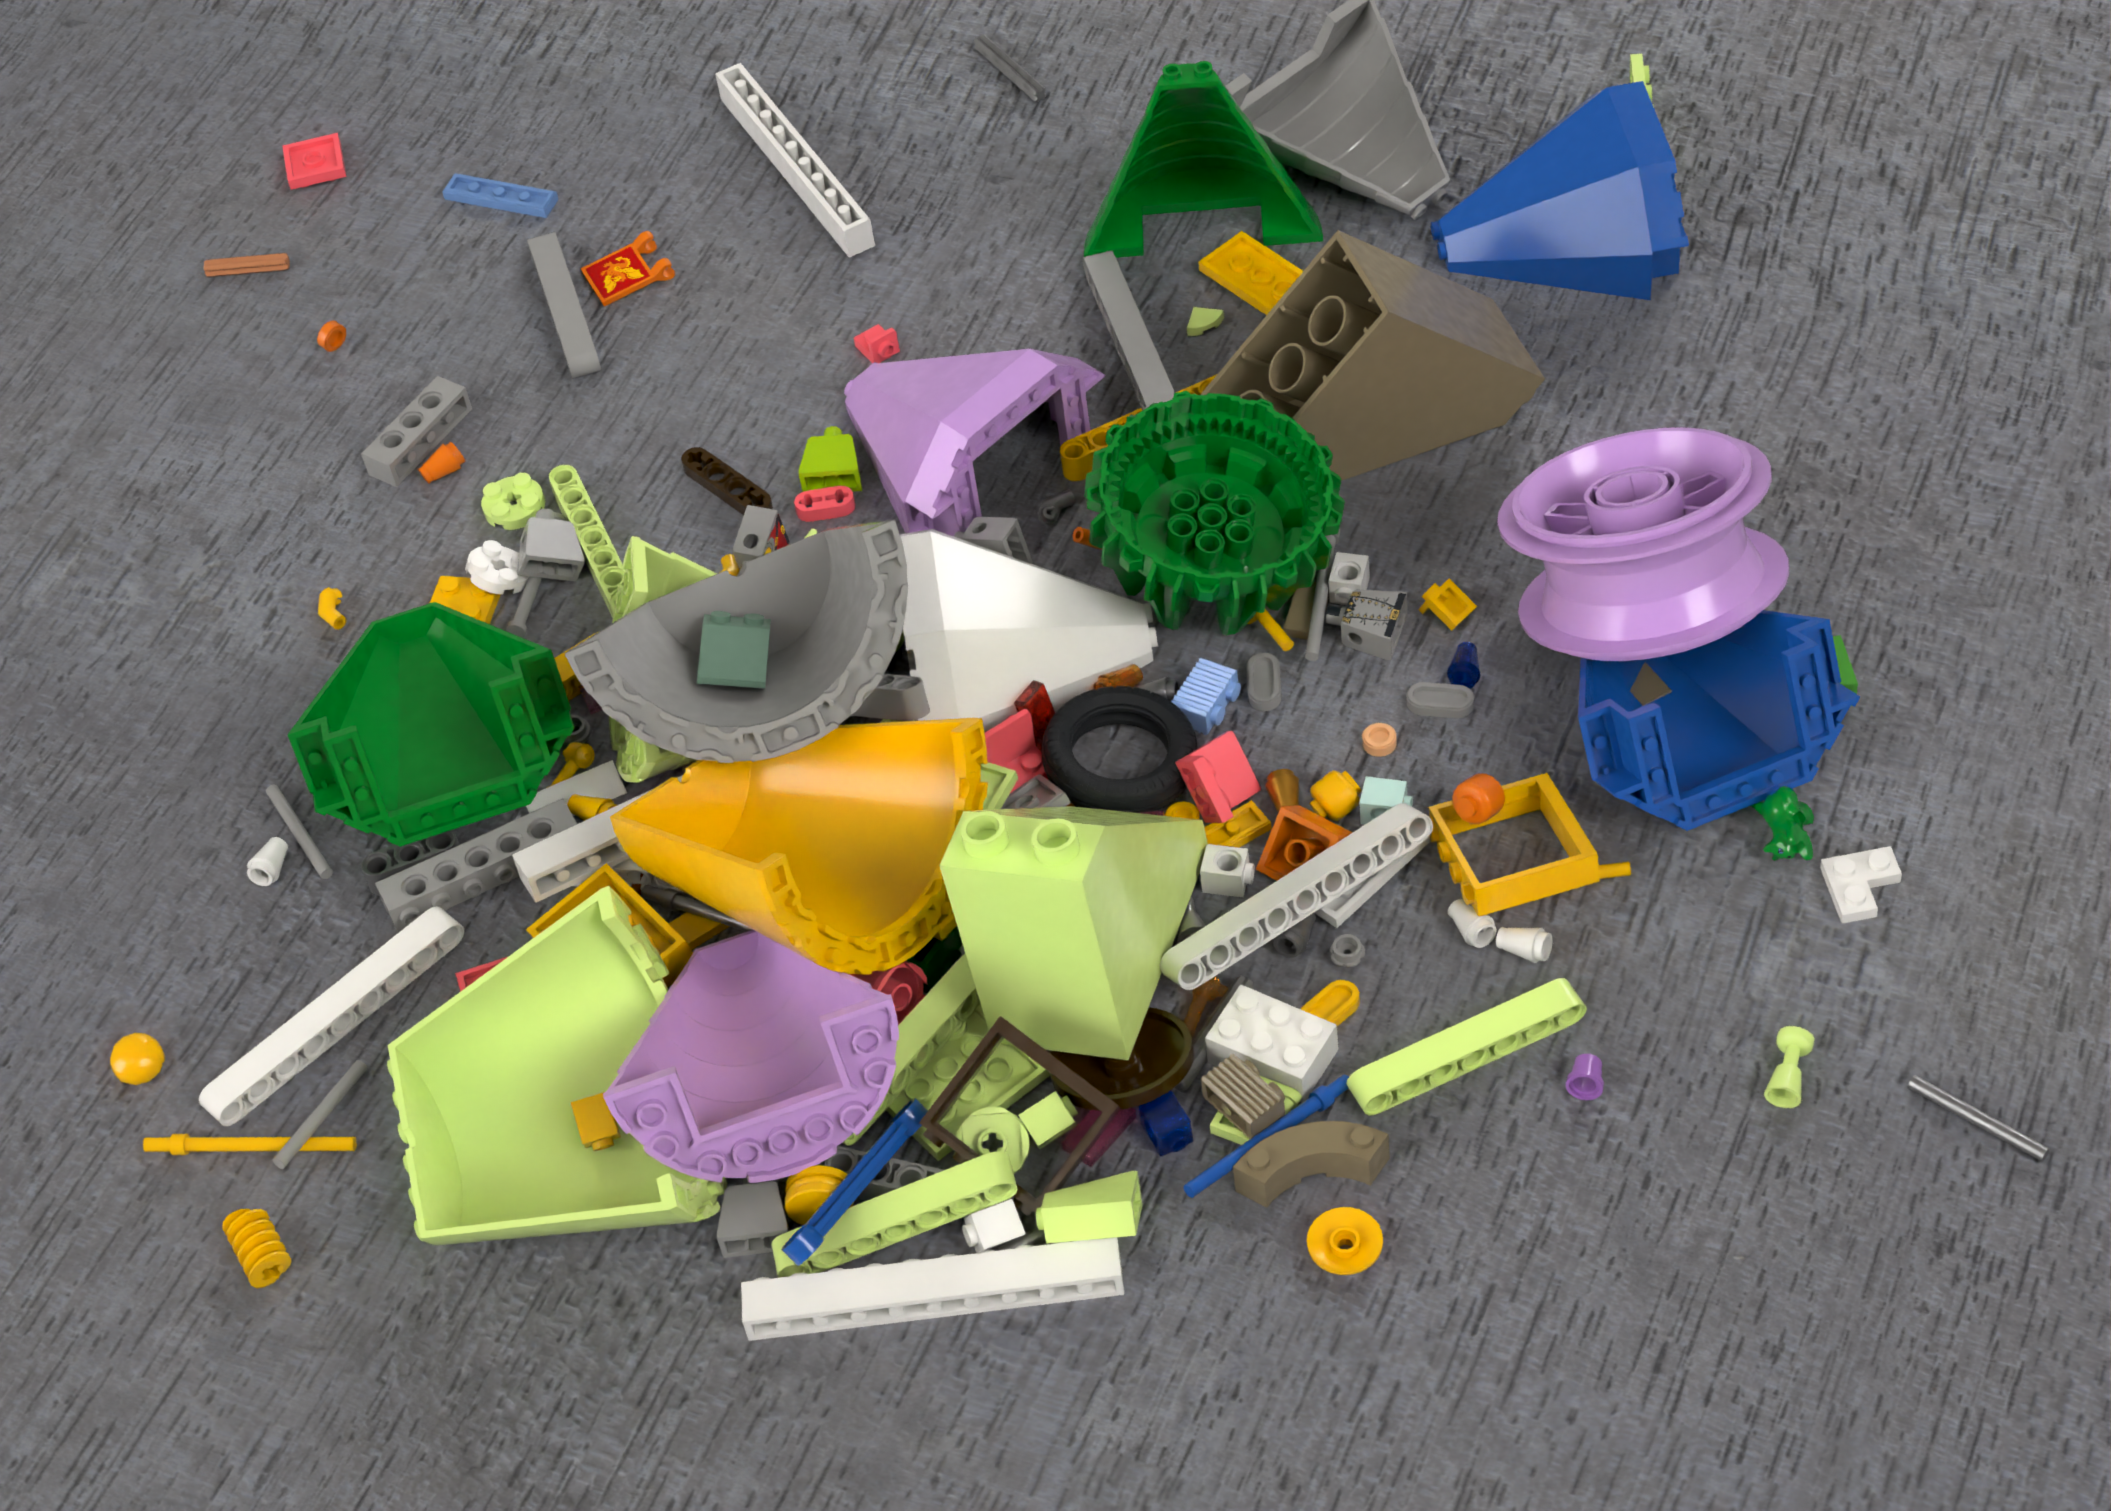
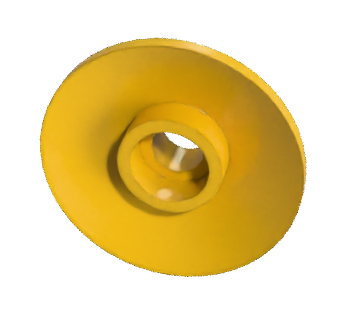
[1307,1207,1383,1275]

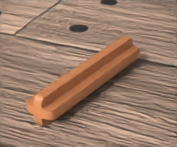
[203,253,290,277]

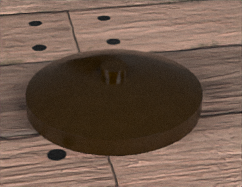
[1050,1007,1194,1111]

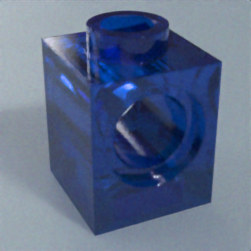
[1138,1090,1193,1157]

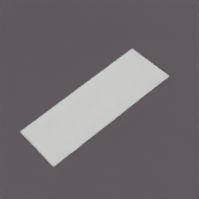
[526,760,627,816]

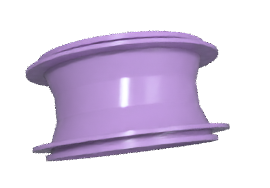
[1497,428,1789,661]

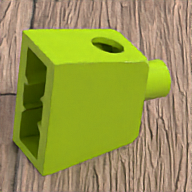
[798,426,862,492]

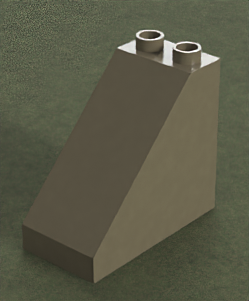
[1201,230,1545,481]

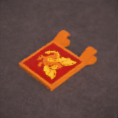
[580,231,675,307]

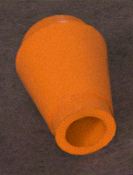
[418,442,466,484]

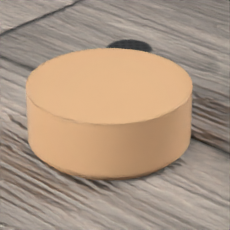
[1362,723,1397,757]

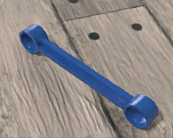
[781,1098,928,1266]

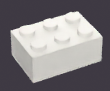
[1205,984,1338,1103]

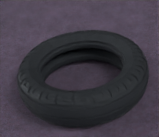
[1041,686,1198,814]

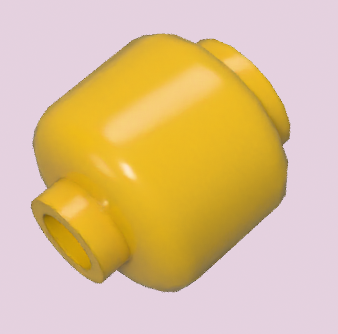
[1309,770,1362,821]

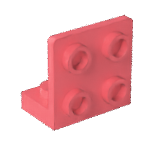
[984,709,1049,793]
[1175,731,1261,823]

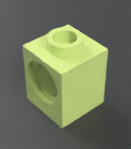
[1018,1091,1078,1149]

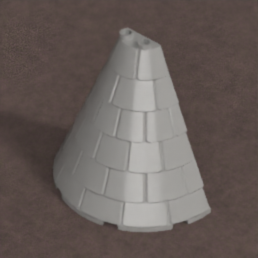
[1226,0,1451,221]

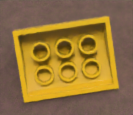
[526,863,693,987]

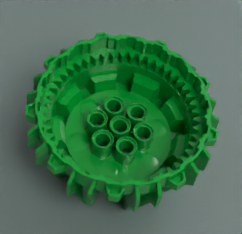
[1084,391,1345,636]

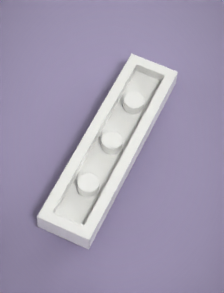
[1314,836,1430,928]

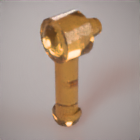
[1183,976,1228,1038]

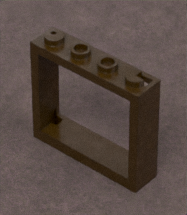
[919,1016,1121,1216]

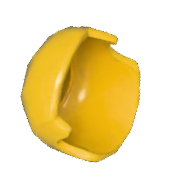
[110,1032,165,1085]

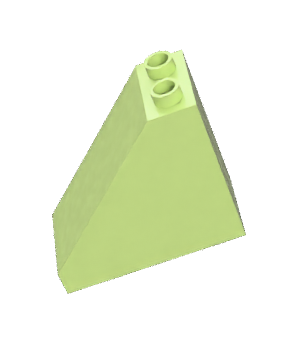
[939,806,1208,1060]

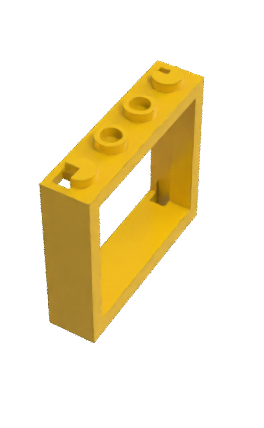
[1428,773,1600,916]

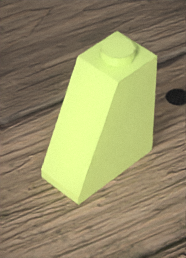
[1036,1171,1142,1243]

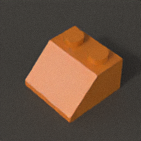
[1255,805,1353,881]

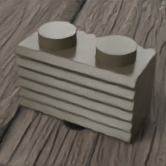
[1201,1054,1285,1140]

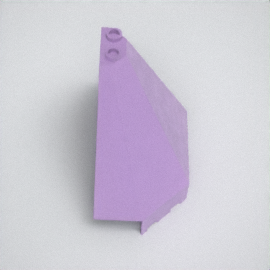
[844,349,1105,536]

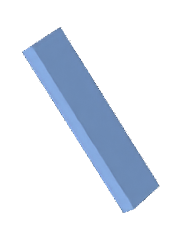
[442,173,558,218]

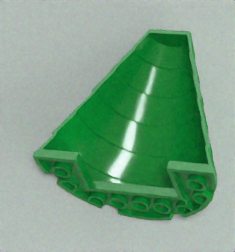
[1084,61,1323,258]

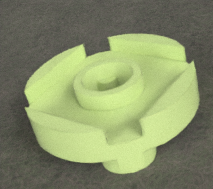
[481,473,545,530]
[956,1106,1030,1174]

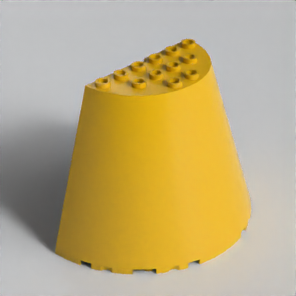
[610,718,988,975]

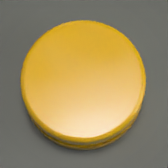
[785,1165,854,1225]

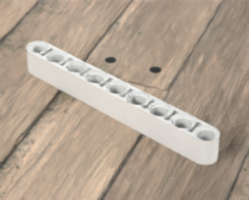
[1160,803,1433,990]
[199,906,464,1126]

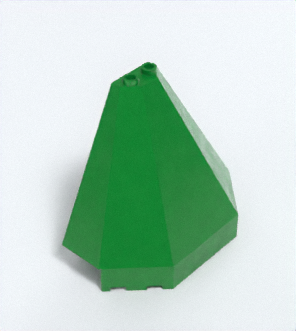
[287,602,575,847]

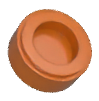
[317,320,346,352]

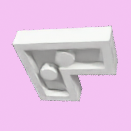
[1820,846,1902,924]

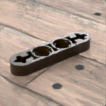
[681,447,773,515]

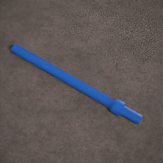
[1184,1074,1349,1198]

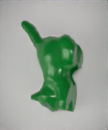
[1751,786,1814,861]

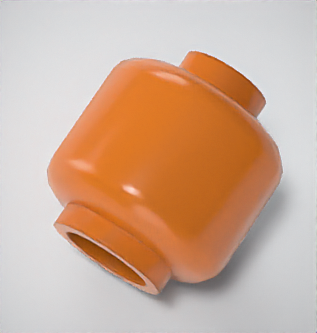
[1452,773,1505,824]

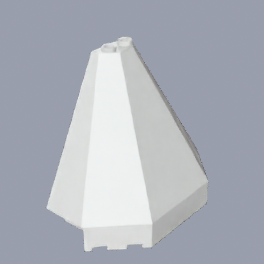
[900,529,1158,732]

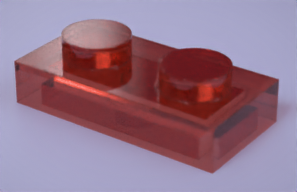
[1014,680,1055,752]

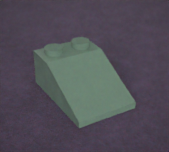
[697,611,771,689]

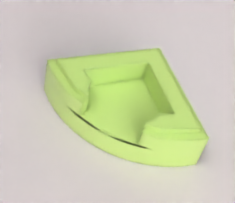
[1187,307,1224,336]

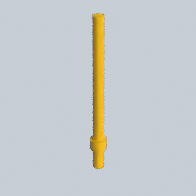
[143,1134,357,1155]

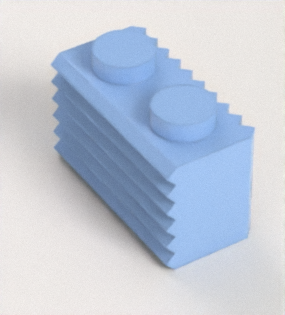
[1171,657,1241,735]

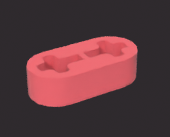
[794,486,856,522]

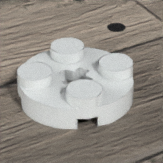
[465,540,529,595]

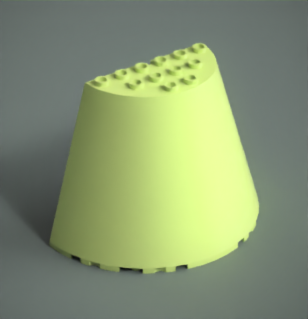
[387,886,727,1245]

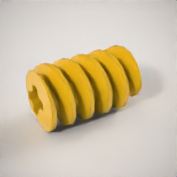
[222,1209,291,1289]

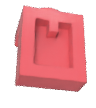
[854,324,900,363]

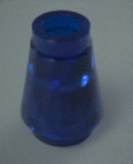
[1447,642,1481,689]

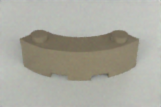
[1233,1121,1390,1208]

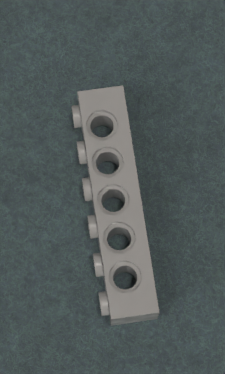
[375,798,577,932]

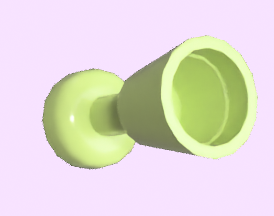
[1764,1026,1815,1108]

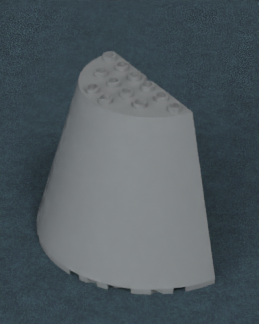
[565,519,908,763]

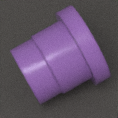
[1566,1054,1604,1100]

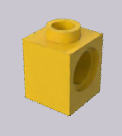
[571,1092,621,1151]

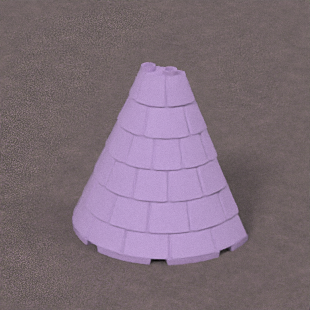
[603,930,899,1183]

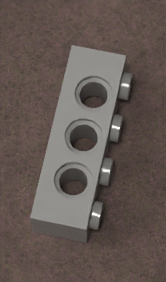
[361,376,472,487]

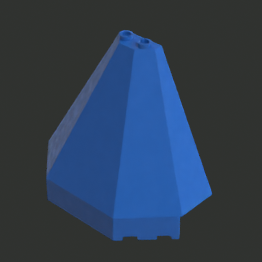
[1430,81,1689,300]
[1578,610,1860,831]

